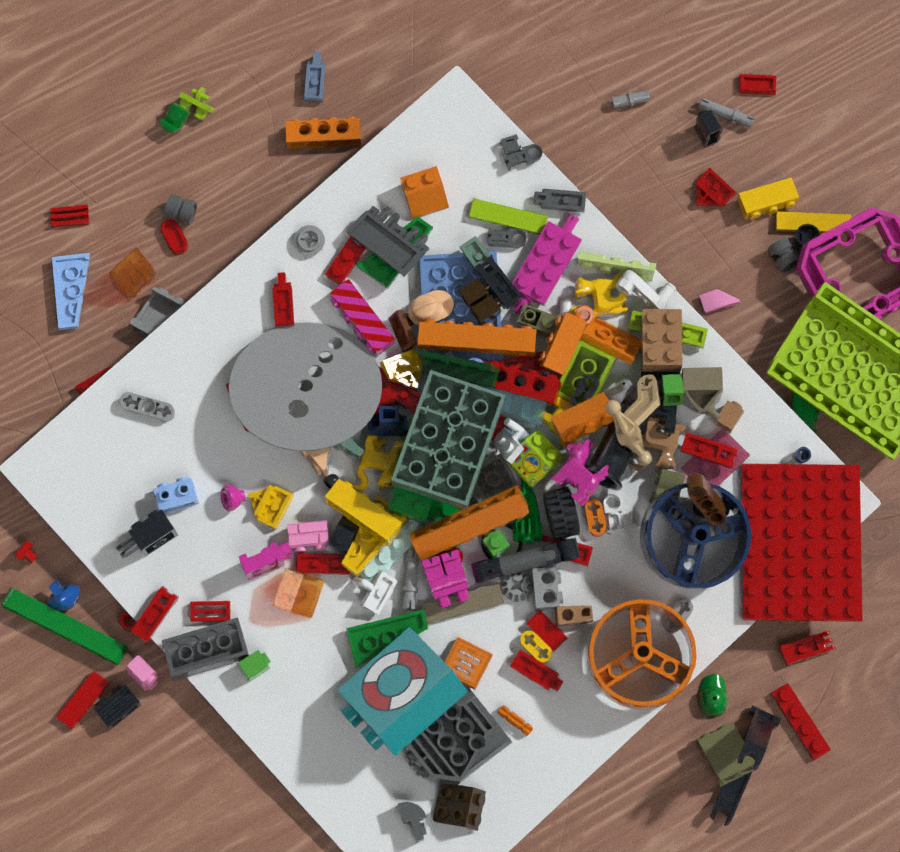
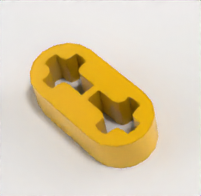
[520,631,552,664]

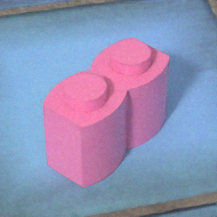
[126,655,158,691]

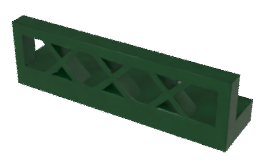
[419,350,499,388]

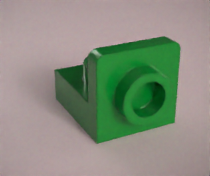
[159,102,190,133]

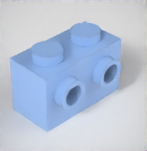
[153,477,199,514]

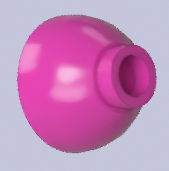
[220,485,246,512]

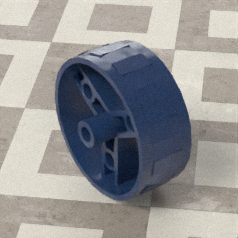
[640,483,752,589]

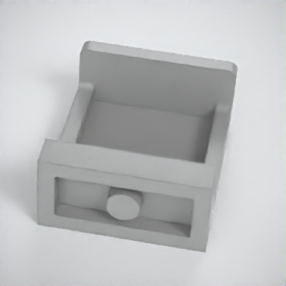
[129,286,185,337]

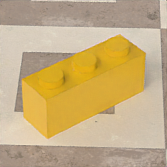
[737,177,799,220]

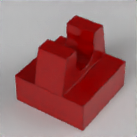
[14,540,37,563]

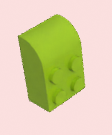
[559,340,617,404]

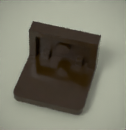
[433,783,486,831]

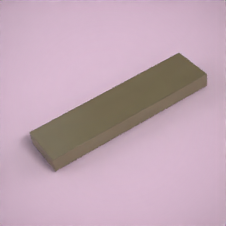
[422,584,504,624]

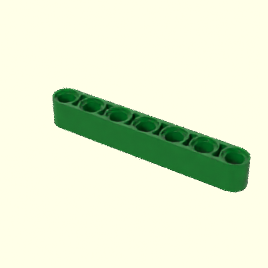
[0,587,128,665]

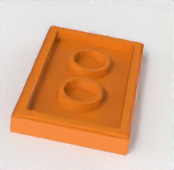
[580,317,641,365]

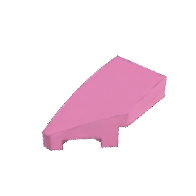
[699,289,741,314]

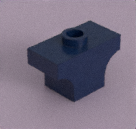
[368,406,408,436]

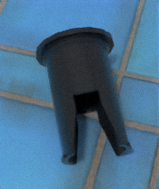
[585,421,644,491]

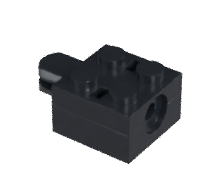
[116,509,179,558]

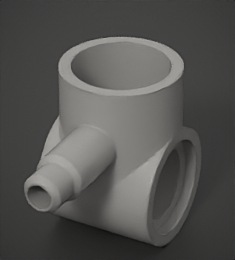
[604,375,636,406]

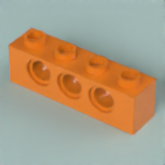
[285,116,361,149]

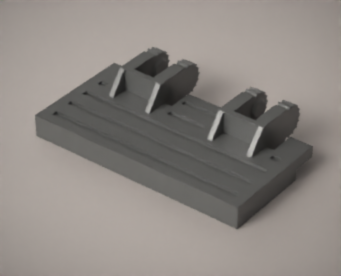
[347,206,429,277]

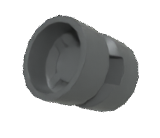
[164,194,197,225]
[767,237,800,272]

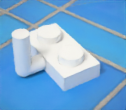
[492,418,524,464]
[352,570,398,615]

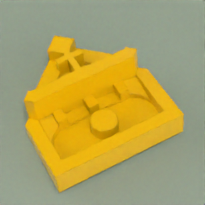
[380,348,423,389]
[248,485,294,530]

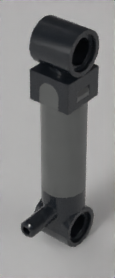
[471,537,581,583]

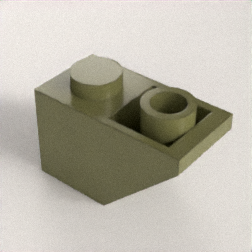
[517,304,557,339]

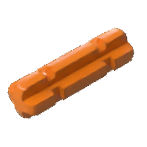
[497,705,533,736]

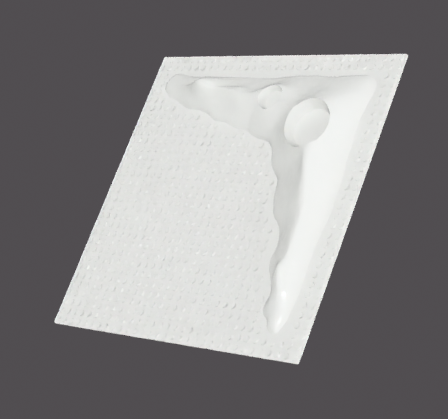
[0,66,881,852]

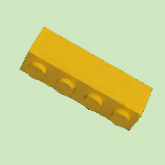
[324,479,402,547]

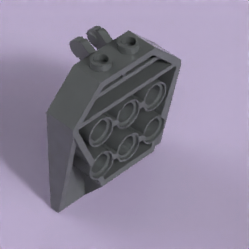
[405,684,512,785]

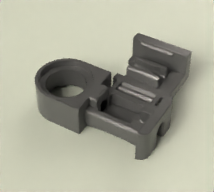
[500,134,543,171]

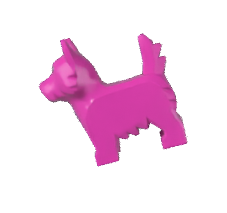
[552,439,609,507]

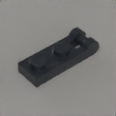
[474,256,523,310]

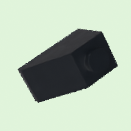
[328,516,360,554]

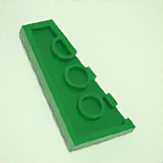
[346,609,428,667]

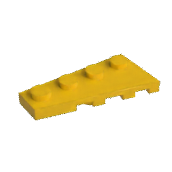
[342,494,407,577]

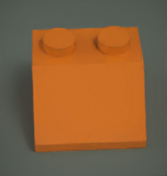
[400,166,449,219]

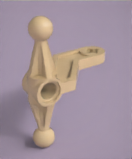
[605,374,660,466]

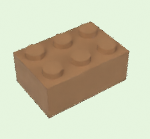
[641,309,683,372]

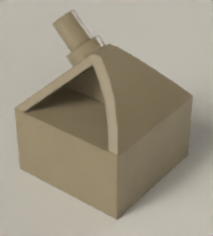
[681,367,723,421]

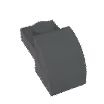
[398,802,427,842]

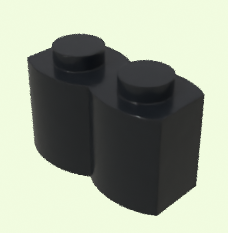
[694,110,723,148]

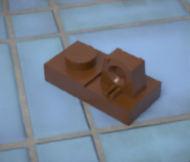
[388,309,417,353]

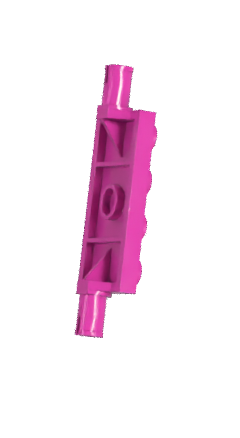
[512,213,582,316]

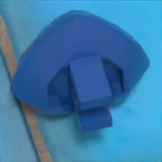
[48,580,80,611]

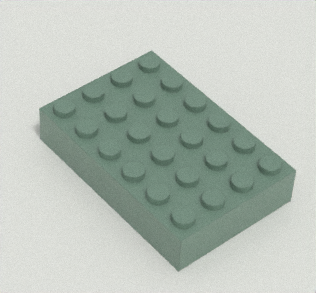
[391,370,506,510]

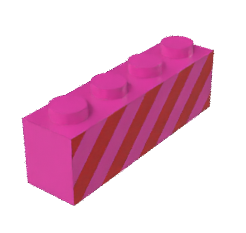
[330,279,396,357]

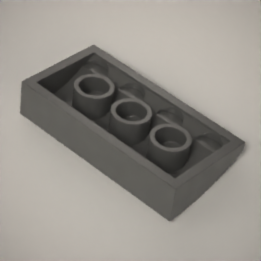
[162,617,249,681]

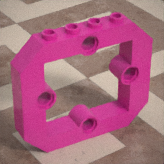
[796,207,900,319]

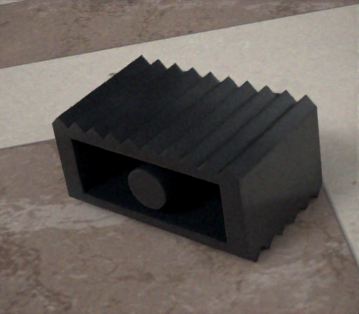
[94,685,141,730]

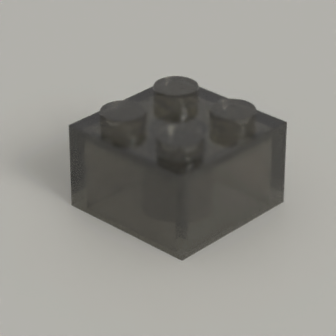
[474,453,520,501]

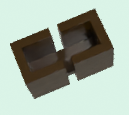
[459,278,502,326]

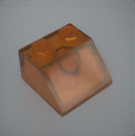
[109,247,155,300]
[272,568,325,618]

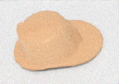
[408,290,454,325]

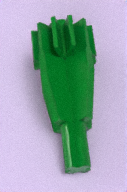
[513,478,543,544]

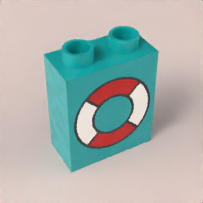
[337,627,468,756]

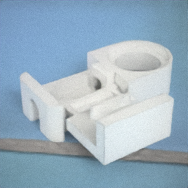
[603,494,641,535]

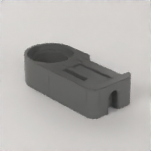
[488,227,526,248]

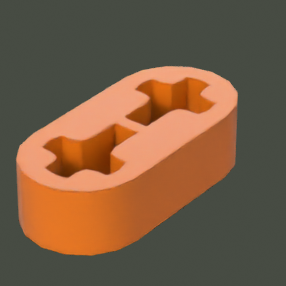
[585,499,606,537]

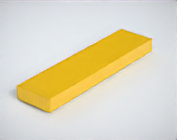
[776,212,851,234]

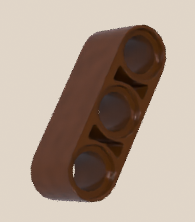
[687,473,726,526]

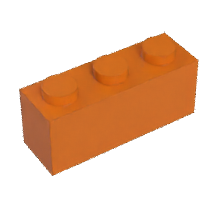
[539,312,587,376]
[551,392,614,445]

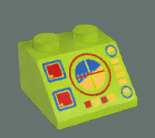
[505,429,565,489]

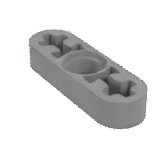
[120,392,175,422]

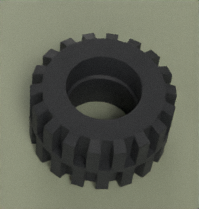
[543,487,580,540]

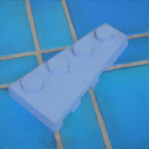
[52,253,90,331]

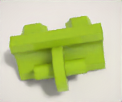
[179,87,214,120]

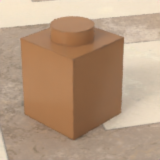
[714,401,744,434]

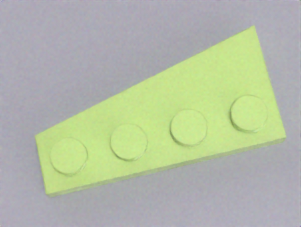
[577,252,656,282]

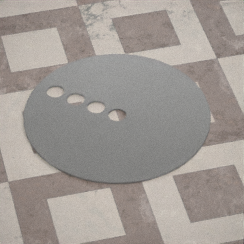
[229,322,382,451]

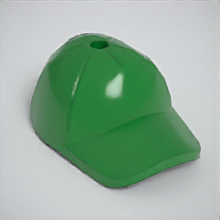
[698,674,728,717]

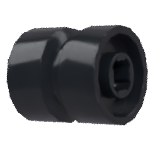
[792,224,820,255]

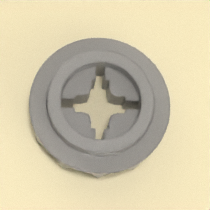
[294,225,325,256]
[501,571,533,602]

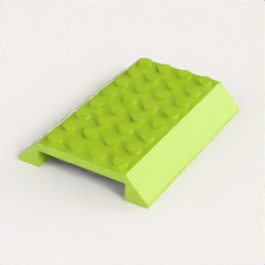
[766,282,900,460]

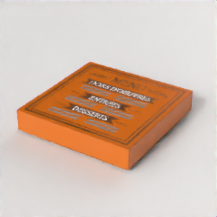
[445,637,493,690]

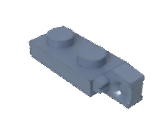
[304,51,326,102]

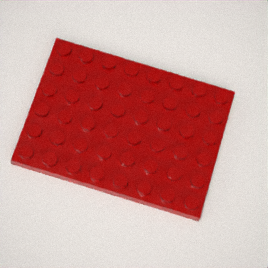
[741,464,863,622]

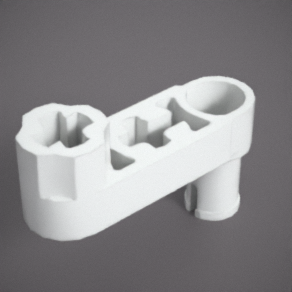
[616,270,676,309]

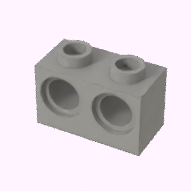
[532,567,563,611]

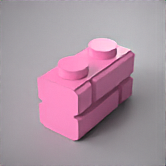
[287,520,329,553]

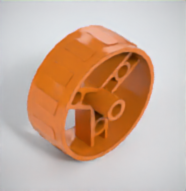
[587,599,697,710]

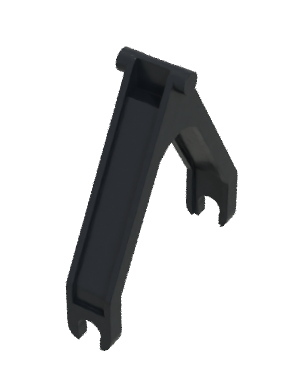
[710,705,781,826]

